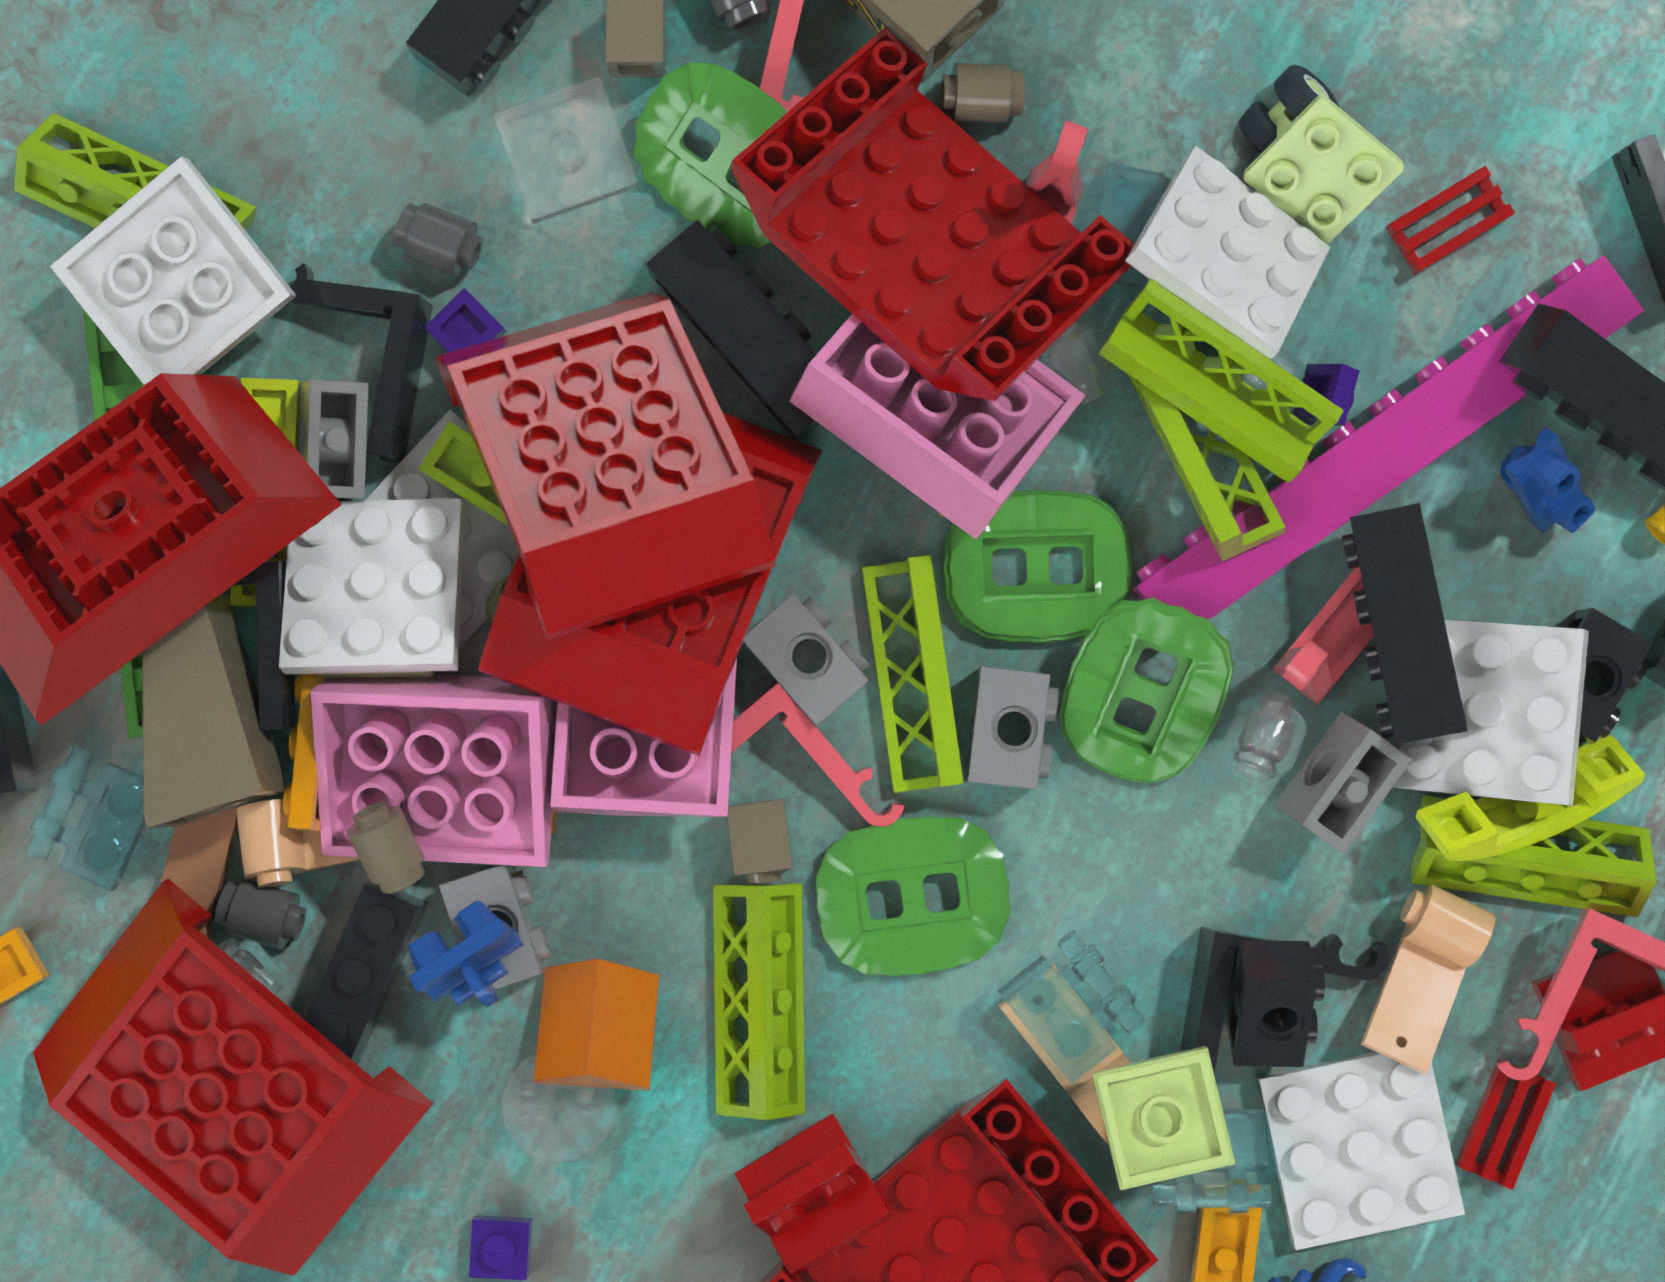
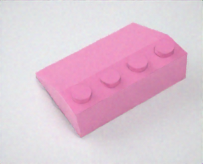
[790,314,1086,540]
[550,659,737,817]
[310,674,557,867]

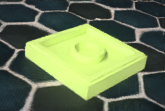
[1092,1046,1236,1190]

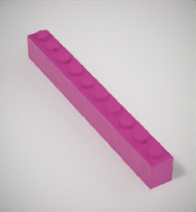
[1132,255,1645,619]

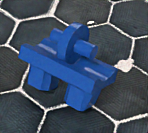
[1500,428,1596,533]
[408,901,524,1007]

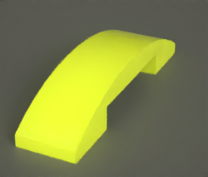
[1415,734,1646,861]

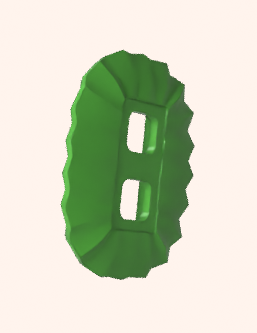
[633,62,788,248]
[942,489,1134,644]
[1058,598,1234,783]
[815,816,1011,976]

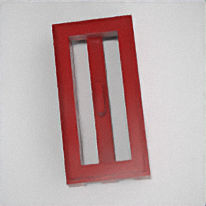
[1385,165,1515,275]
[1455,1059,1557,1190]

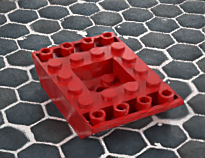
[0,373,341,726]

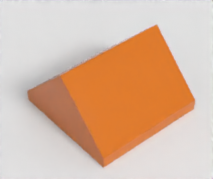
[533,959,660,1091]

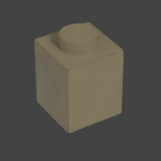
[605,0,667,78]
[727,799,793,885]

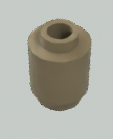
[941,63,1025,122]
[347,802,425,894]

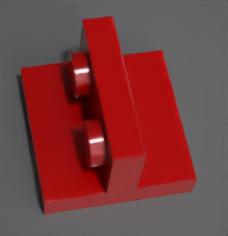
[1531,948,1665,1091]
[735,1113,893,1277]

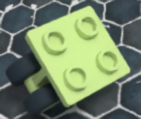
[1239,65,1404,244]

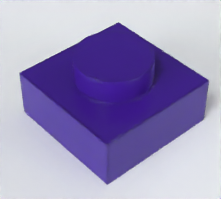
[424,288,507,352]
[1293,364,1360,426]
[469,1215,533,1281]

